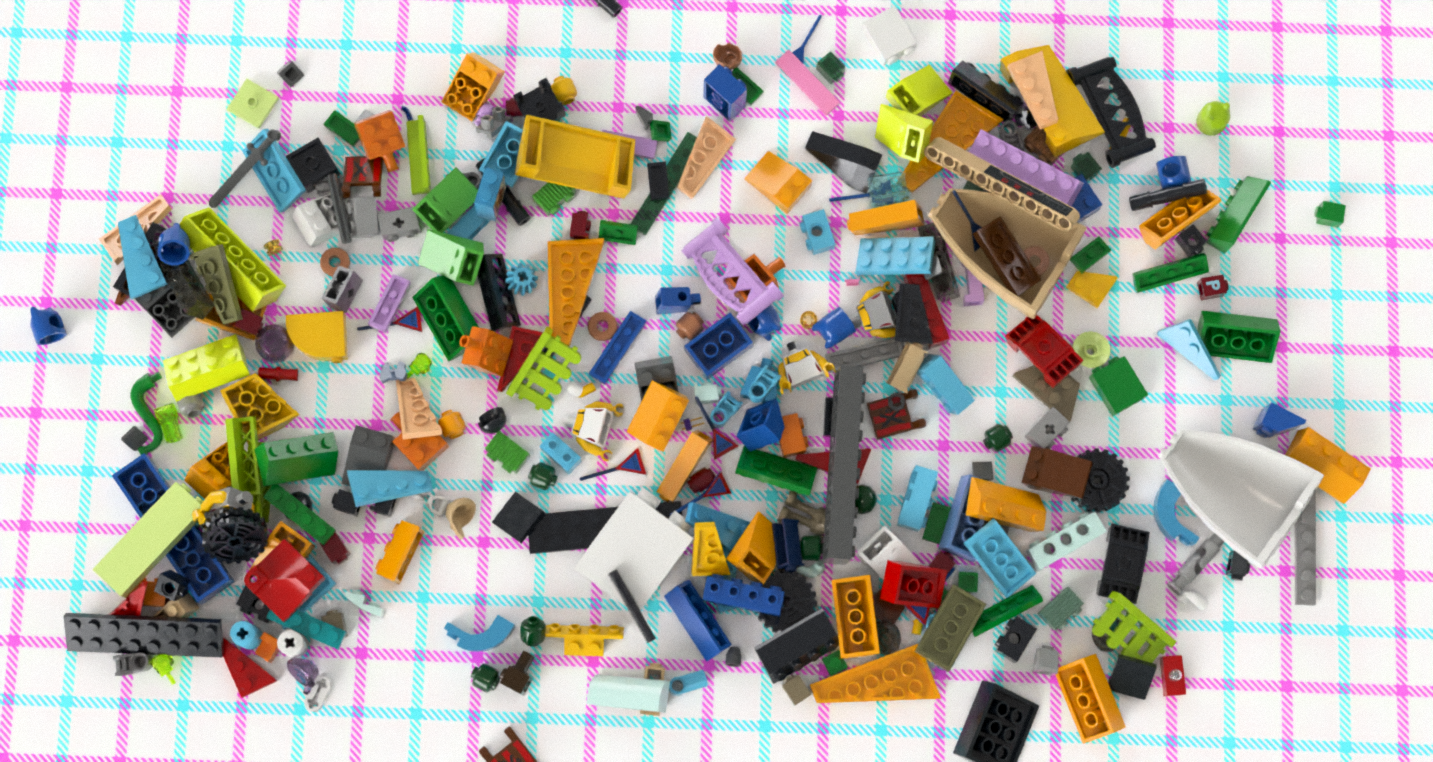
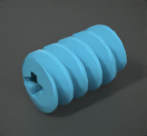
[230,621,262,650]

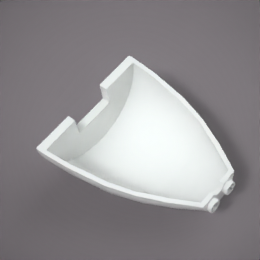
[1158,429,1324,569]

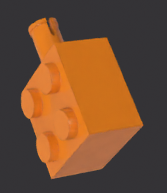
[354,110,406,172]
[725,254,786,303]
[459,326,513,377]
[390,412,449,471]

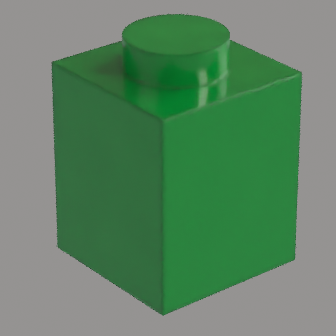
[1314,201,1346,228]

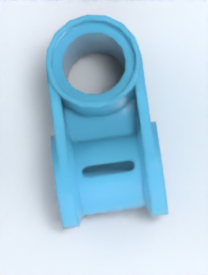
[748,365,782,403]
[710,391,743,429]

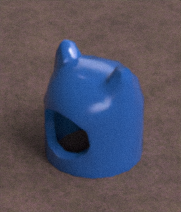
[1156,156,1191,189]
[158,223,190,265]
[748,305,781,341]
[811,306,856,349]
[30,307,67,345]

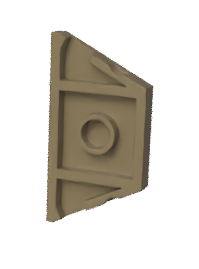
[1012,365,1080,422]

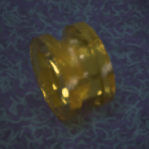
[263,239,283,256]
[800,311,817,329]

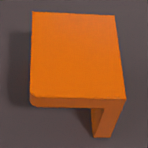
[255,632,280,663]

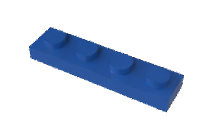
[589,310,647,385]

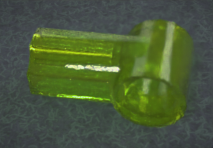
[154,402,183,444]

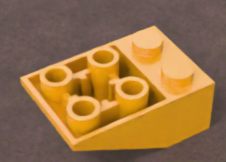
[441,52,505,121]
[184,442,246,499]
[726,511,776,584]
[249,521,315,570]

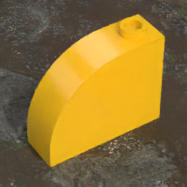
[285,311,348,363]

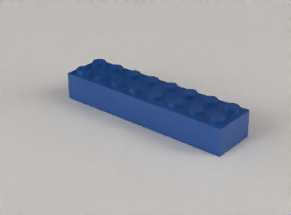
[111,453,235,605]

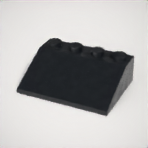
[953,680,1039,762]

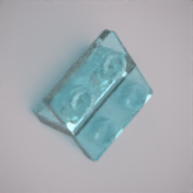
[867,172,910,209]

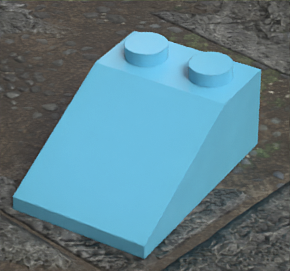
[479,121,523,188]

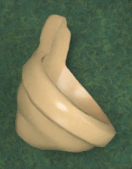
[445,497,476,540]

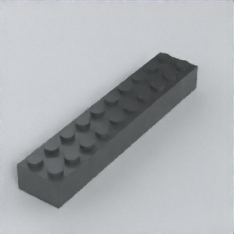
[822,365,866,565]

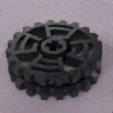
[1070,448,1130,513]
[202,507,268,564]
[755,570,817,633]

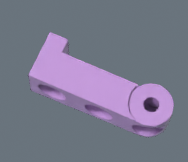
[961,263,984,306]

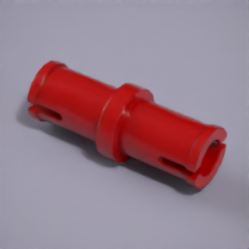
[258,366,298,382]

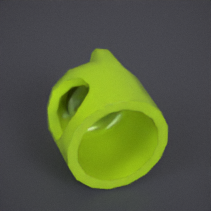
[1196,101,1231,136]

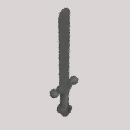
[209,129,281,208]

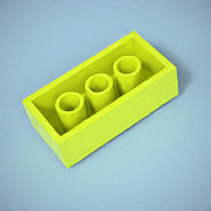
[162,334,250,402]

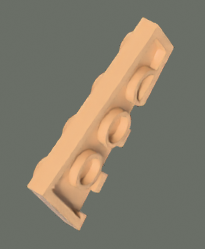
[1008,51,1058,130]
[677,116,736,199]
[99,195,172,265]
[396,378,442,439]

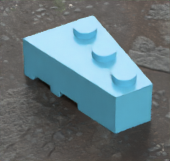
[917,354,975,415]
[896,465,938,532]

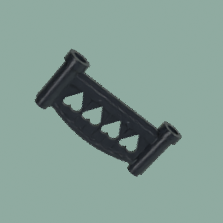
[1066,57,1156,168]

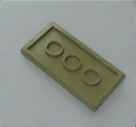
[914,584,987,672]

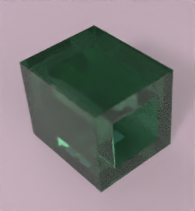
[816,51,846,84]
[1070,152,1102,182]

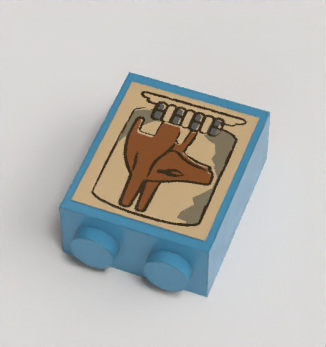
[474,167,506,222]

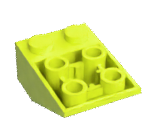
[885,64,952,117]
[875,104,933,163]

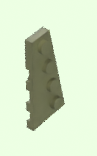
[189,244,243,324]

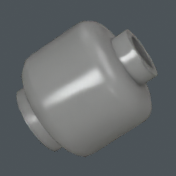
[177,393,204,418]

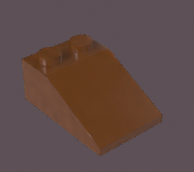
[1021,446,1093,499]

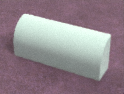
[586,674,670,713]

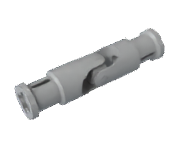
[1167,533,1224,595]

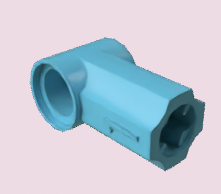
[669,670,708,696]

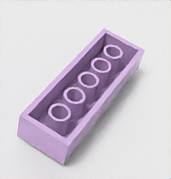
[969,129,1084,206]

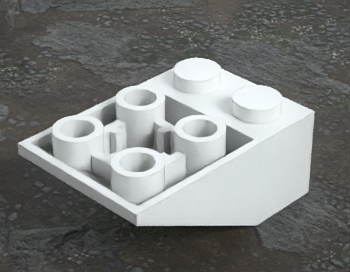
[292,189,352,247]
[857,525,923,580]

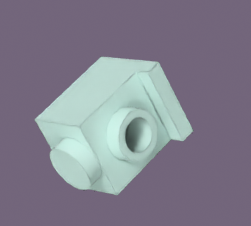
[694,382,722,405]

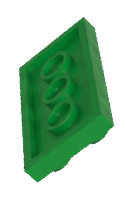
[735,446,817,496]

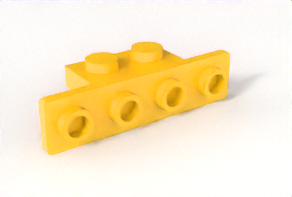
[545,623,624,656]

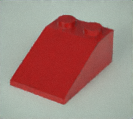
[880,560,947,608]

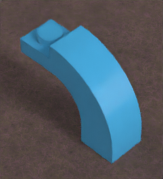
[1153,479,1200,546]
[444,615,516,652]

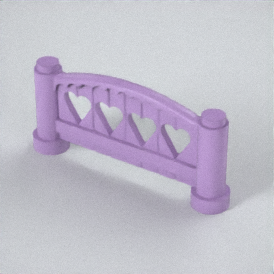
[681,217,784,325]

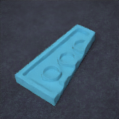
[118,214,167,300]
[347,470,433,507]

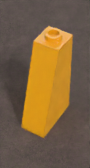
[847,200,925,236]
[656,429,713,502]

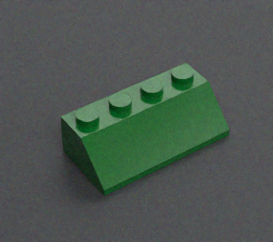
[1206,176,1271,254]
[412,275,479,362]
[1197,311,1281,363]
[254,432,339,486]

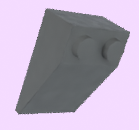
[341,425,395,486]

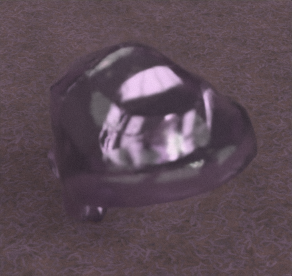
[286,658,319,695]

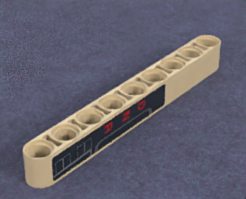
[924,137,1080,232]

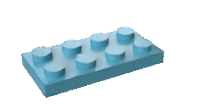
[242,129,306,213]
[855,237,935,275]
[963,518,1037,598]

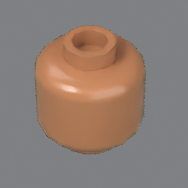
[676,312,704,340]

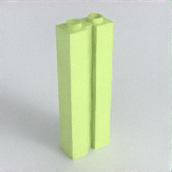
[92,482,206,598]

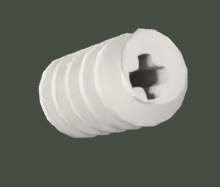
[277,630,308,658]

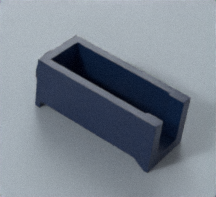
[772,519,805,572]

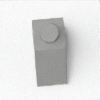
[1032,645,1059,676]

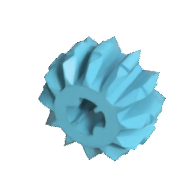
[505,263,538,296]

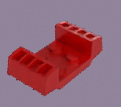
[1005,315,1084,388]

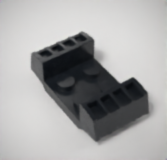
[1096,523,1150,604]

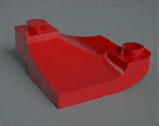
[244,539,326,623]

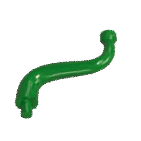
[130,372,163,455]

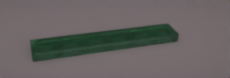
[631,132,697,236]

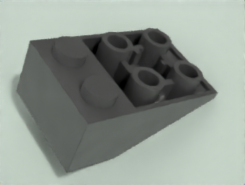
[135,272,201,338]
[634,356,683,417]

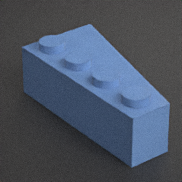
[938,474,984,562]

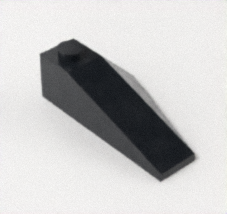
[805,131,883,194]

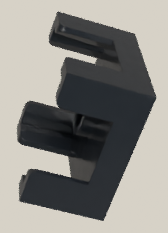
[513,78,566,121]
[286,137,341,193]

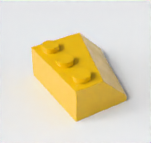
[220,373,300,444]

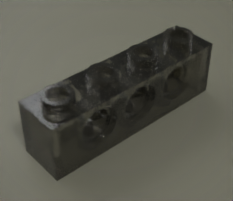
[918,223,960,303]
[158,260,214,320]

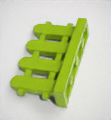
[505,326,582,411]
[1092,591,1177,663]

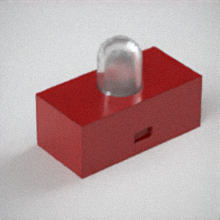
[1159,655,1186,697]

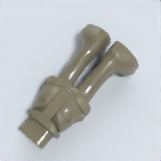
[777,490,825,535]

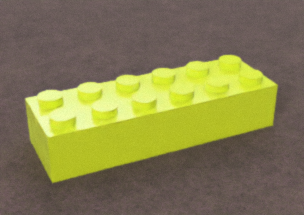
[180,207,286,312]

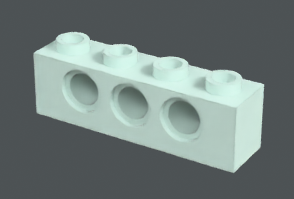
[1026,511,1107,572]

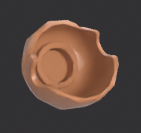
[713,42,742,70]

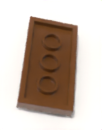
[972,216,1041,296]

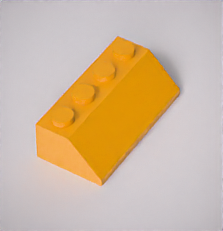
[1139,189,1222,250]
[1285,427,1371,504]
[966,477,1047,532]
[831,575,880,659]
[1055,653,1126,744]

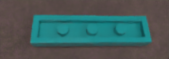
[266,610,347,650]

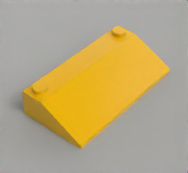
[1000,45,1105,157]
[515,115,635,199]

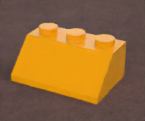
[627,380,689,452]
[375,520,424,585]

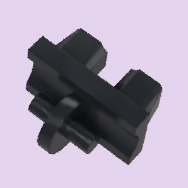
[1015,108,1037,130]

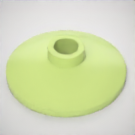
[1072,331,1111,368]

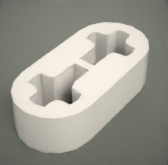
[304,676,332,712]

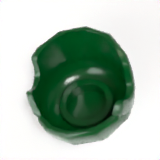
[855,484,877,514]

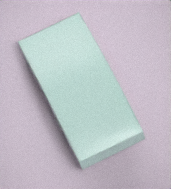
[345,589,384,618]

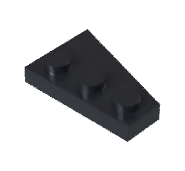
[895,283,933,344]

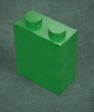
[1089,356,1148,417]

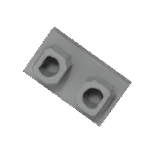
[476,106,512,140]

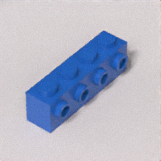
[702,574,785,617]
[664,579,732,662]

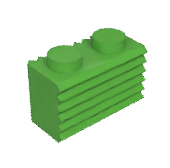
[532,182,576,216]
[485,431,530,474]

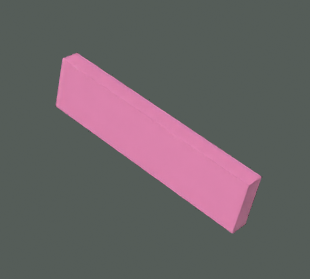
[775,49,840,116]

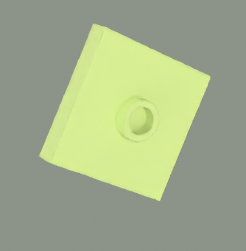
[227,78,279,129]

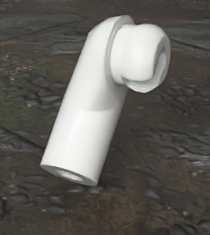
[1177,590,1208,610]

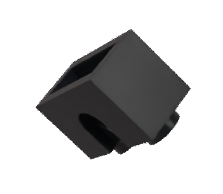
[236,585,271,624]
[994,616,1037,663]

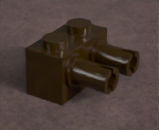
[499,650,535,696]

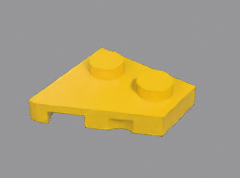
[1065,271,1118,308]

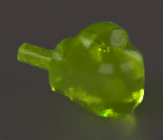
[407,352,432,379]
[150,654,176,685]

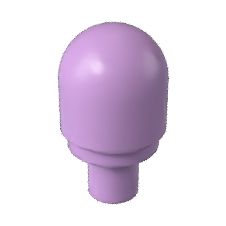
[473,103,494,126]

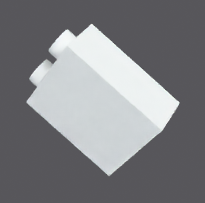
[574,487,693,611]

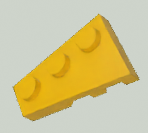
[691,522,730,576]

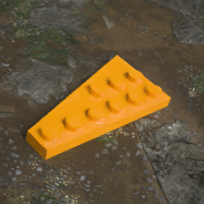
[896,91,1004,193]
[547,238,605,347]
[810,643,941,703]

